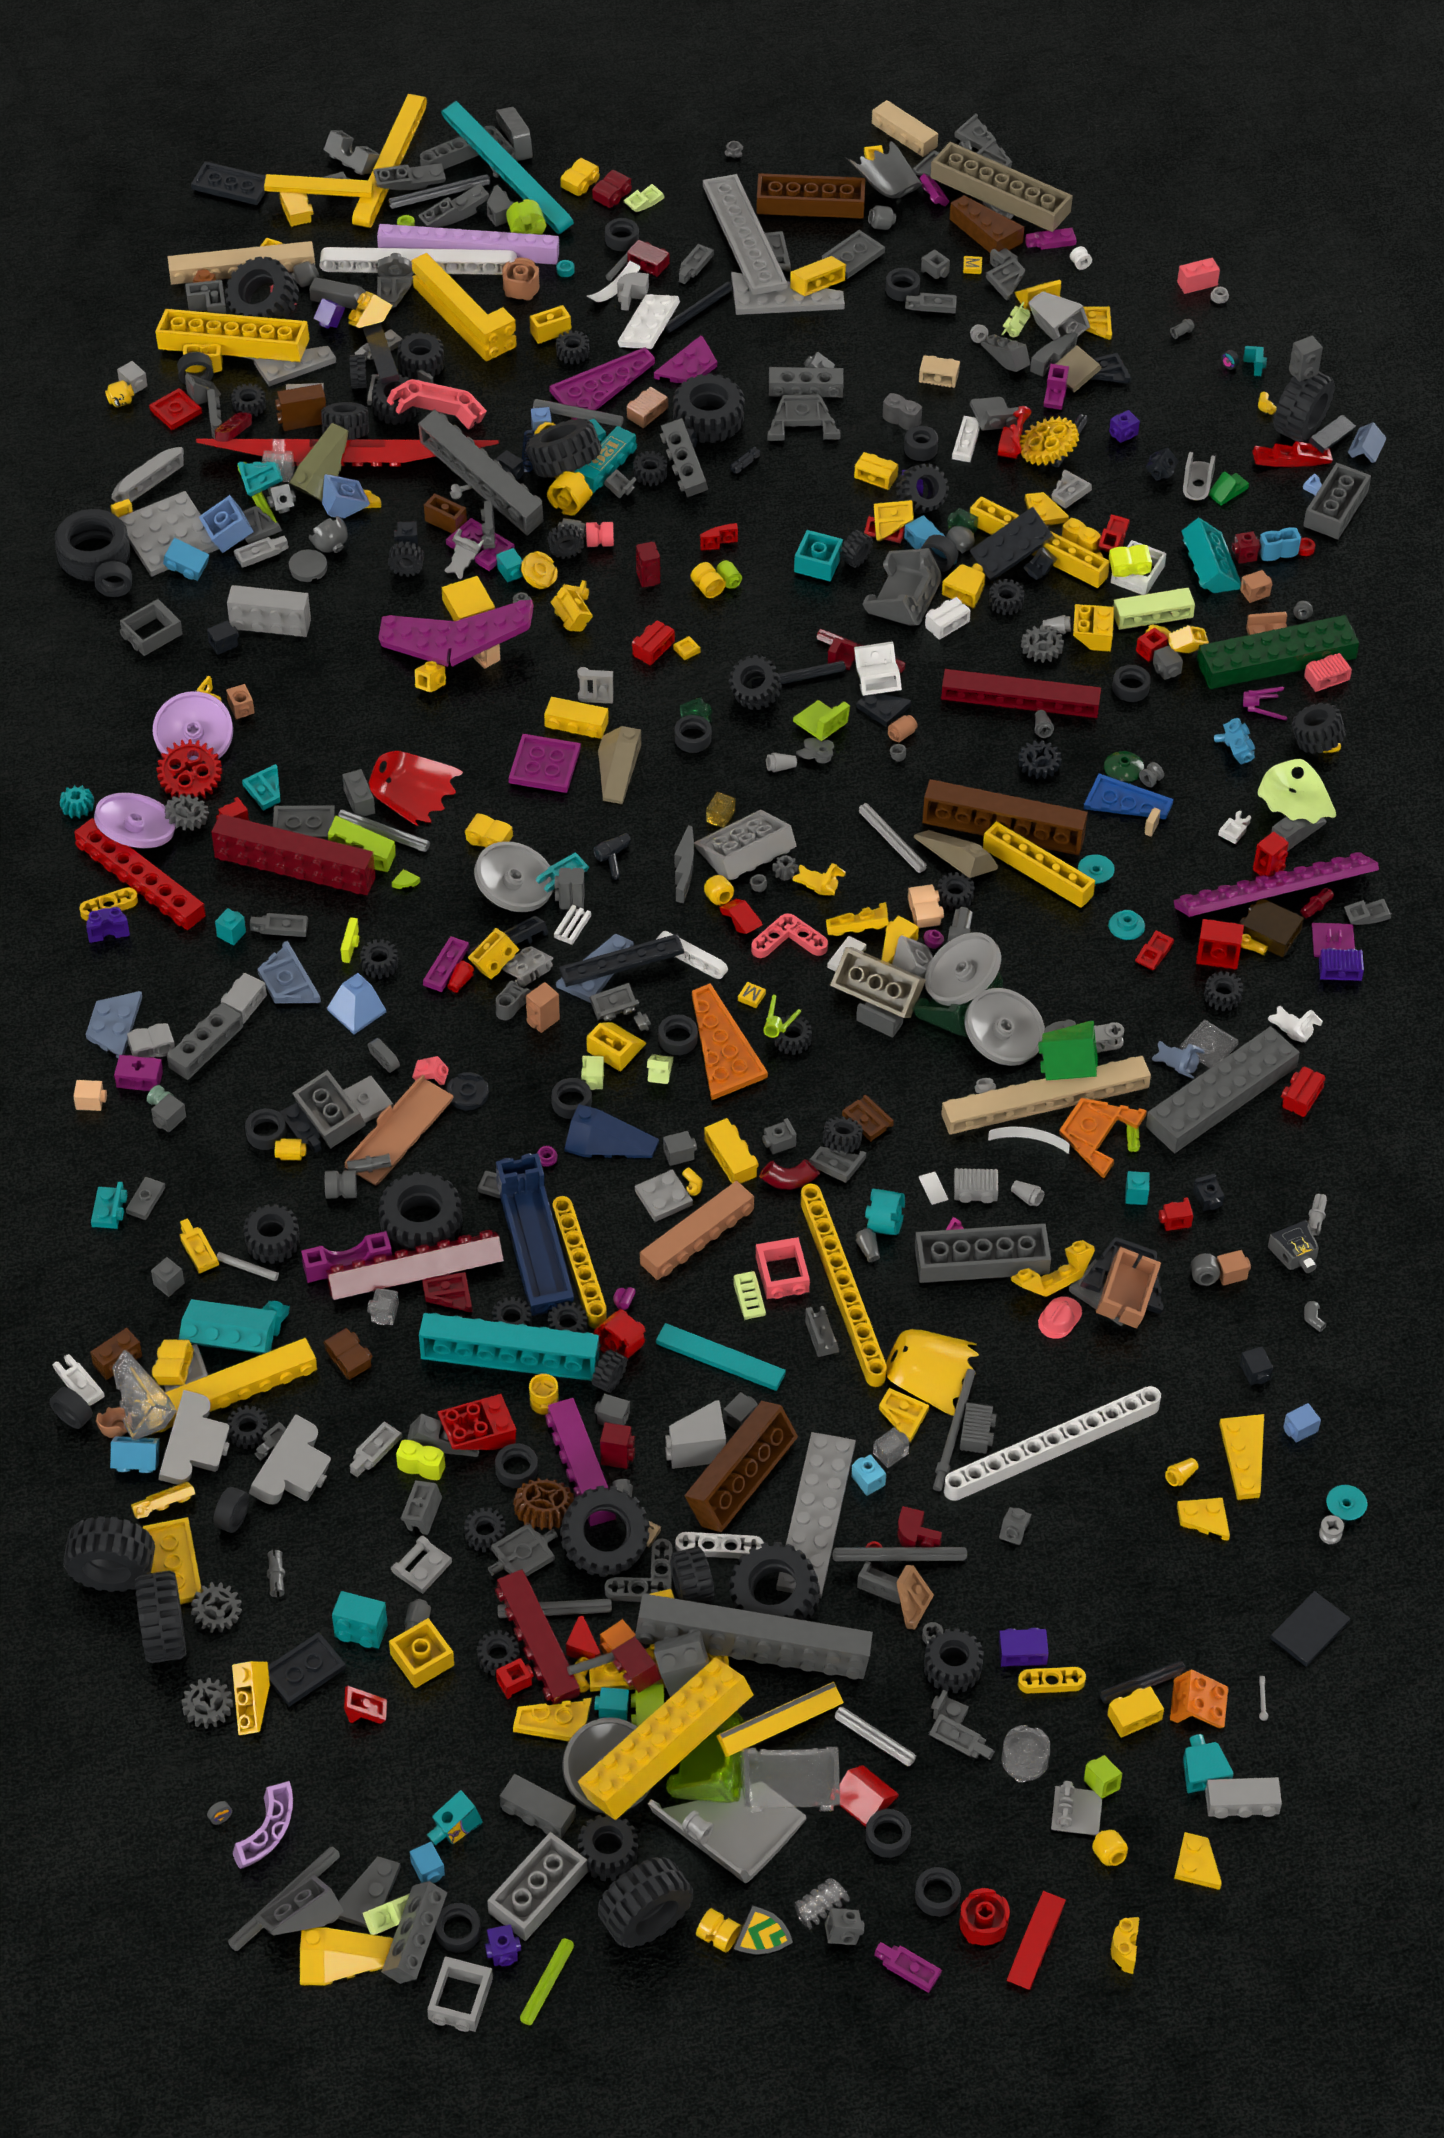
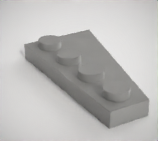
[253,346,336,386]

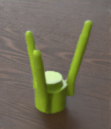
[763,995,801,1038]

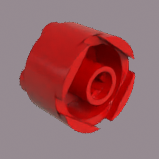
[594,1309,645,1359]
[960,1888,1010,1946]

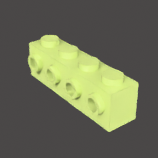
[1113,588,1195,630]

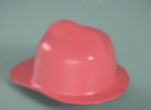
[1038,1297,1082,1339]

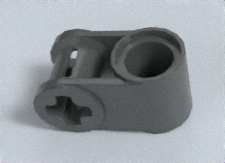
[496,981,531,1020]

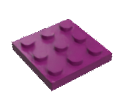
[509,734,581,793]

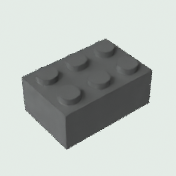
[292,1070,366,1149]

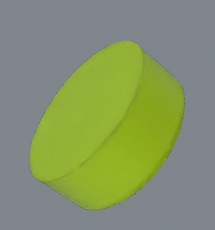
[397,215,415,226]

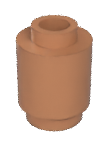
[888,715,917,742]

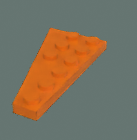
[692,983,768,1100]

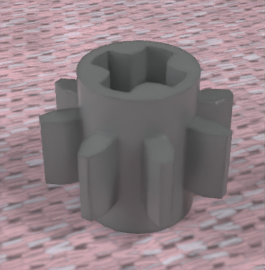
[773,855,798,881]

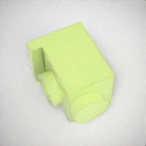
[582,1056,604,1090]

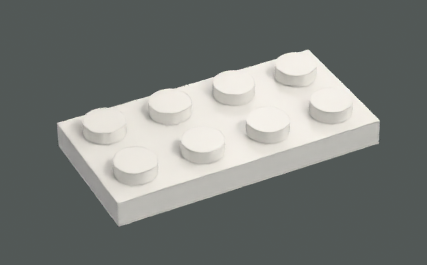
[618,294,680,349]

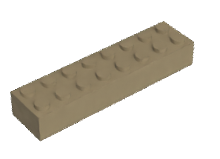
[931,142,1073,232]

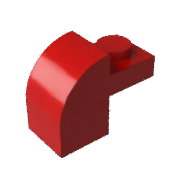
[1098,514,1130,552]

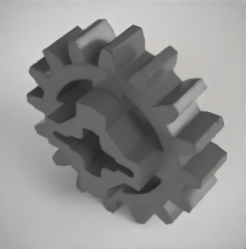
[1021,625,1064,663]
[164,794,209,831]
[191,1582,242,1633]
[182,1678,233,1729]

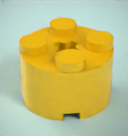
[547,471,593,516]

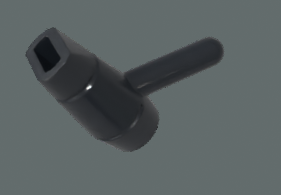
[593,833,631,880]

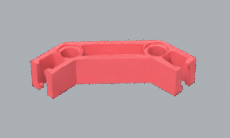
[387,379,487,430]

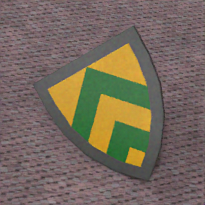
[733,1905,793,1954]

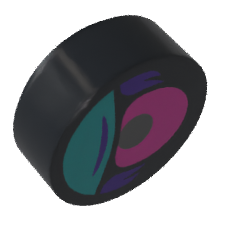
[1221,350,1239,370]

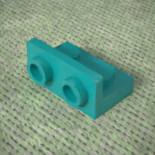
[91,1182,127,1229]

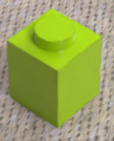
[1084,1755,1122,1799]

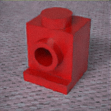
[1136,628,1168,662]
[216,797,249,821]
[1159,1198,1193,1231]
[496,1658,534,1699]

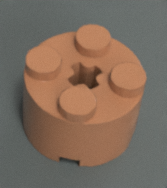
[502,258,539,301]

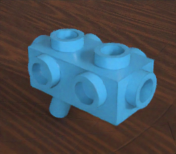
[1214,718,1255,764]

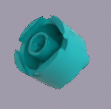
[865,1189,905,1235]

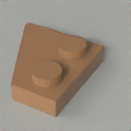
[896,1565,934,1630]

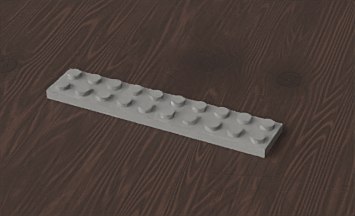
[703,174,787,295]

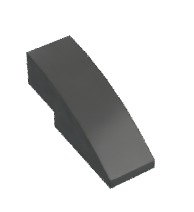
[1030,332,1078,377]

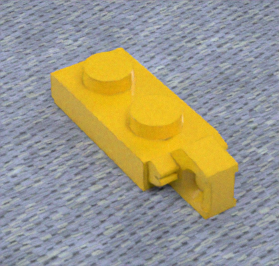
[180,1218,219,1273]
[131,1482,195,1519]

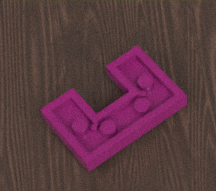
[446,518,515,571]

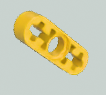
[80,887,138,921]
[1018,1667,1086,1693]

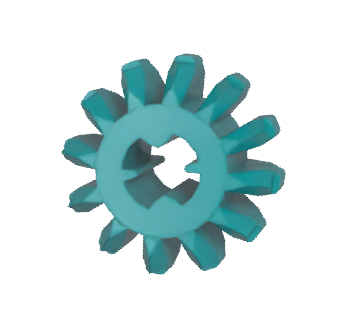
[60,785,94,819]

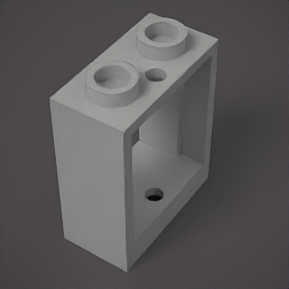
[427,1956,493,2032]

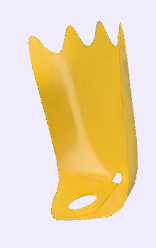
[886,1329,979,1416]

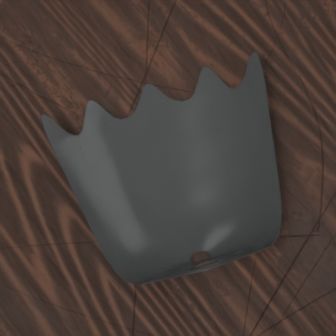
[847,142,923,199]

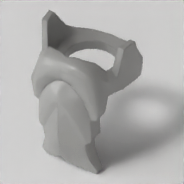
[445,529,484,579]

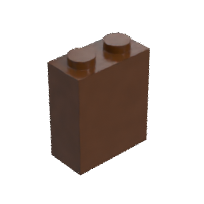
[275,384,326,431]

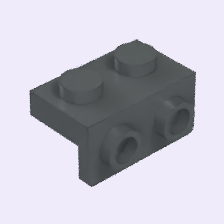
[589,983,639,1022]

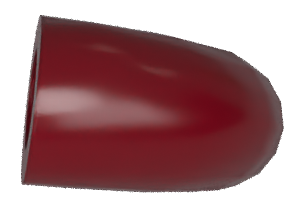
[759,1159,820,1190]

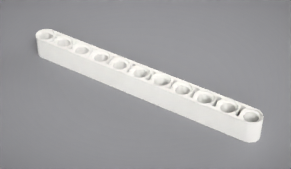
[319,247,517,275]
[944,1386,1161,1501]

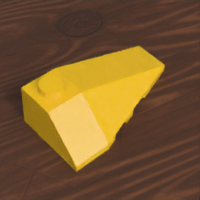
[300,1928,393,1985]

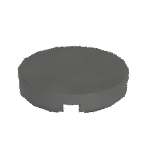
[289,549,327,582]

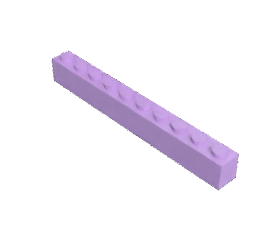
[377,224,559,265]

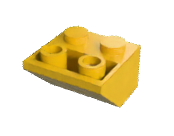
[348,291,393,328]
[1073,604,1114,651]
[587,1022,646,1072]

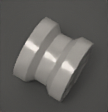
[1319,1515,1344,1544]

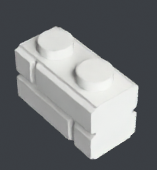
[925,597,970,639]

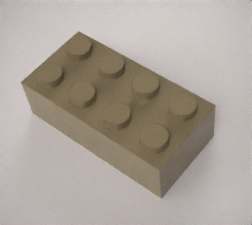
[830,947,926,1018]

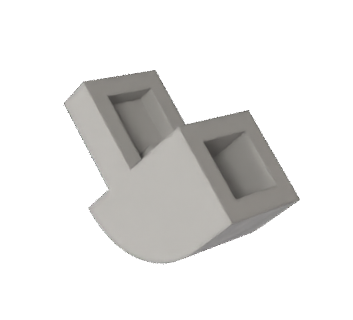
[617,272,649,311]

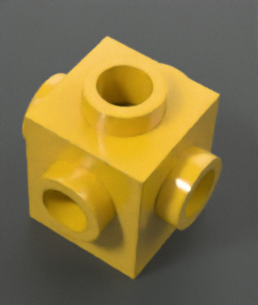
[415,661,446,692]

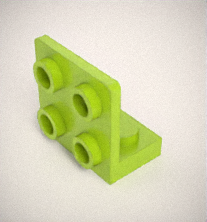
[793,700,850,741]

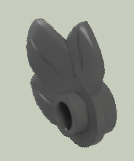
[796,738,834,763]

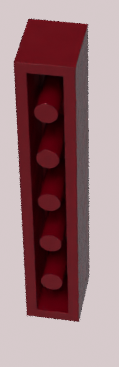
[495,1569,580,1705]

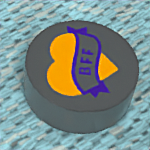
[207,1801,232,1825]

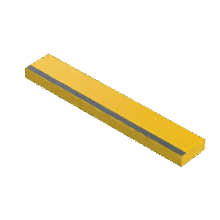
[717,1682,844,1757]

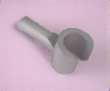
[450,484,472,499]

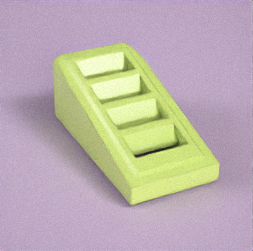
[734,1271,766,1320]

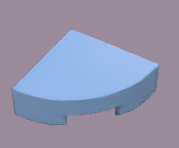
[1303,474,1322,496]

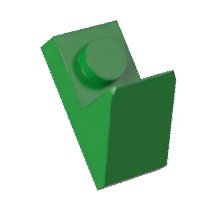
[1208,471,1249,505]

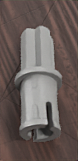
[1308,1194,1327,1235]

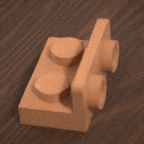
[1246,612,1287,635]

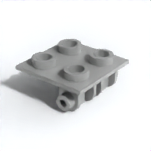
[501,946,553,987]
[1051,1781,1102,1835]

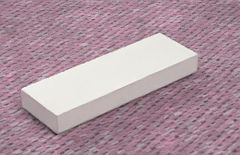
[952,416,980,462]

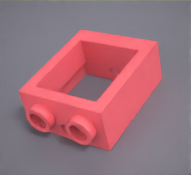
[756,1237,810,1299]

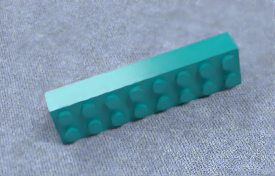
[419,1313,600,1381]

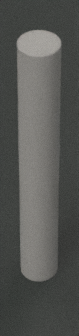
[216,1252,279,1281]

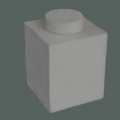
[117,361,147,394]

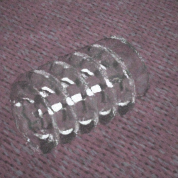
[795,1878,850,1929]

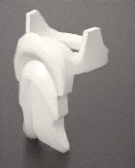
[1268,1006,1323,1042]

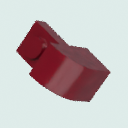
[897,1506,942,1547]

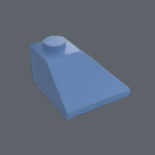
[322,474,370,518]
[327,973,386,1034]

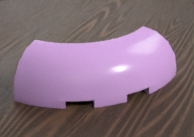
[233,1781,293,1869]

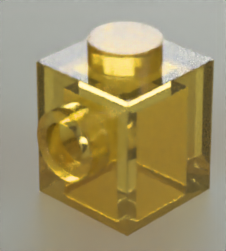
[706,792,735,828]

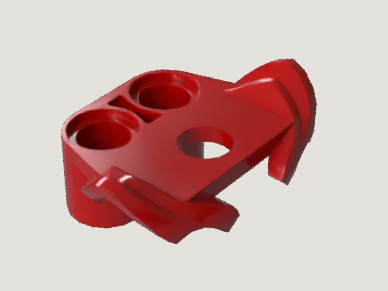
[998,406,1031,459]

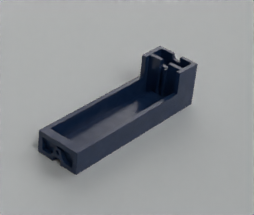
[496,1153,574,1316]

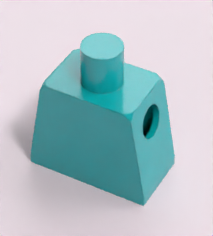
[1183,1734,1233,1793]

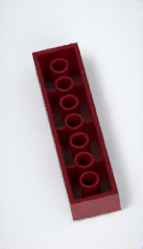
[212,814,376,895]

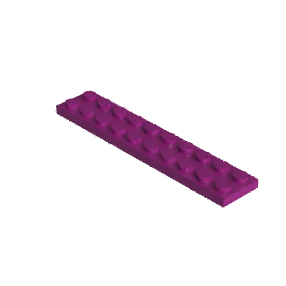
[1174,853,1379,917]

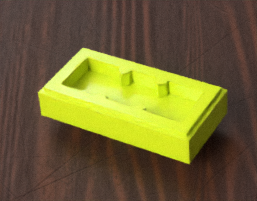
[341,918,359,963]

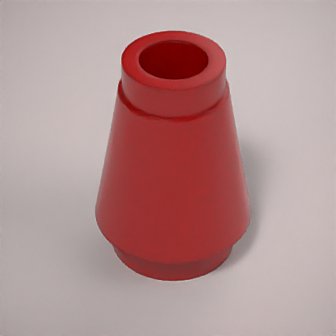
[447,961,474,993]

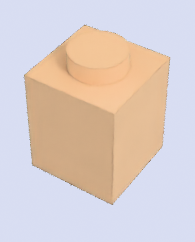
[74,1080,107,1111]

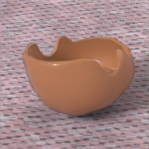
[96,1407,133,1438]

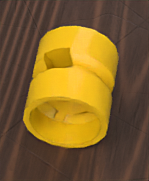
[691,562,726,598]
[529,1374,559,1414]
[696,1908,741,1953]

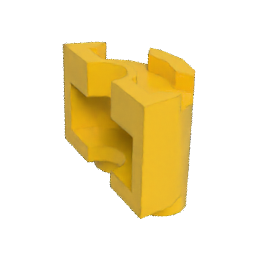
[1111,1917,1139,1974]

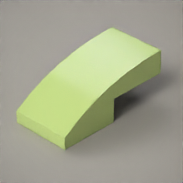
[624,184,664,212]
[363,1894,409,1935]

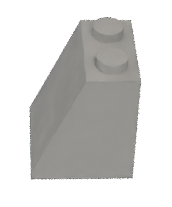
[1028,291,1090,340]
[665,1401,726,1469]

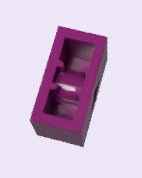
[114,1055,163,1091]

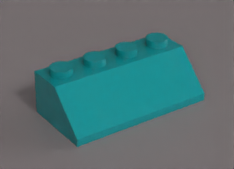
[1182,517,1241,593]
[179,1299,277,1354]

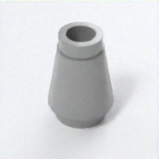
[1043,615,1071,634]
[766,753,797,772]
[1011,1180,1044,1206]

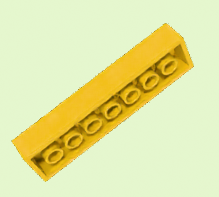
[155,309,310,362]
[577,1657,753,1820]

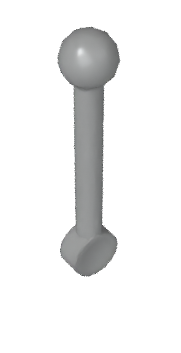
[1259,1676,1268,1721]

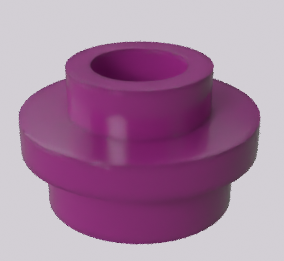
[924,930,944,949]
[537,1146,558,1166]

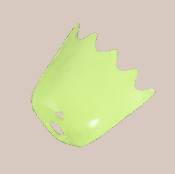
[1258,759,1336,824]

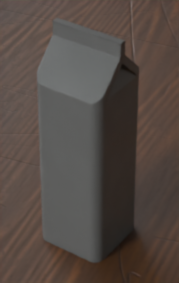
[309,277,366,309]

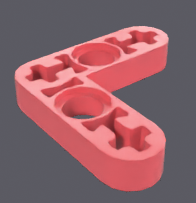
[751,913,828,958]

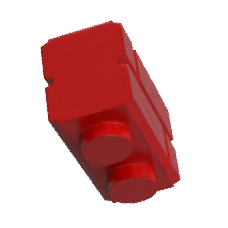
[632,620,675,665]
[1281,1066,1326,1117]

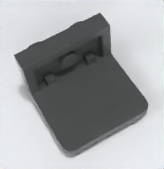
[970,397,1019,431]

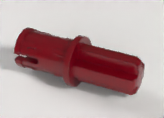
[1300,888,1334,918]

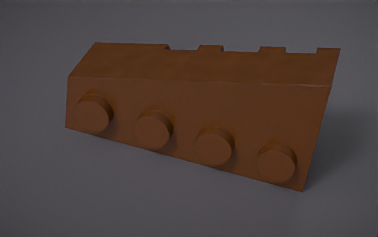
[950,195,1024,253]

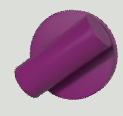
[613,1287,636,1310]

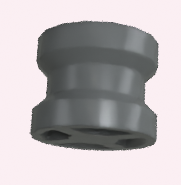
[1139,762,1164,787]

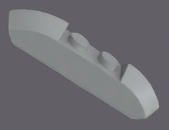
[111,447,184,503]

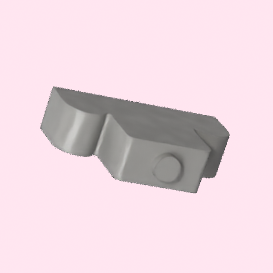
[159,1390,230,1485]
[249,1414,331,1504]

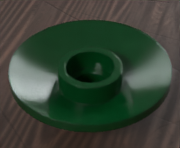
[1104,751,1144,783]

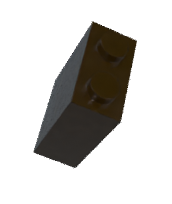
[1239,899,1304,957]

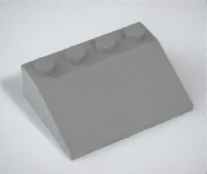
[694,810,797,880]

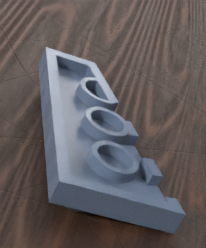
[556,934,633,1003]

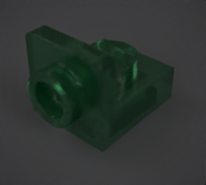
[947,508,978,534]
[680,697,712,723]

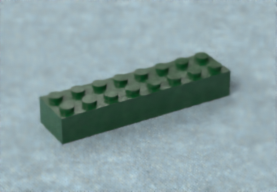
[1197,615,1359,689]

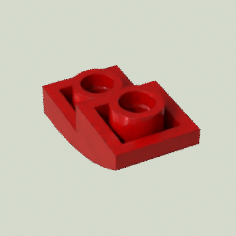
[700,523,738,550]

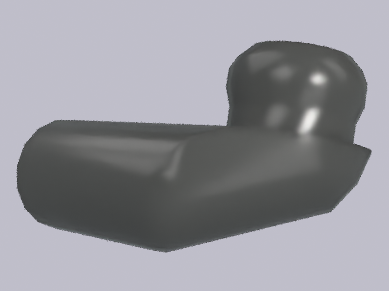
[1304,1301,1326,1332]

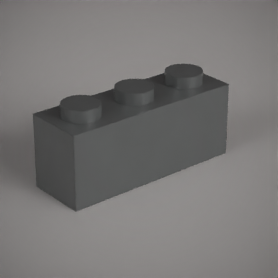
[500,1774,576,1839]

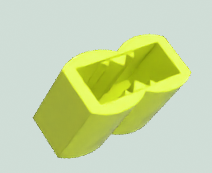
[1109,545,1152,577]
[396,1440,445,1480]

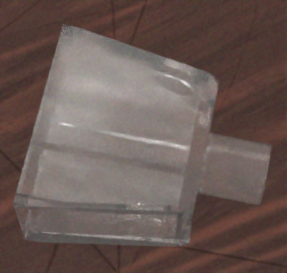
[262,439,296,482]

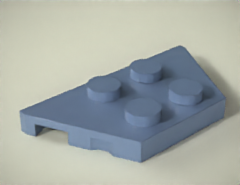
[257,941,321,1003]
[86,991,142,1059]

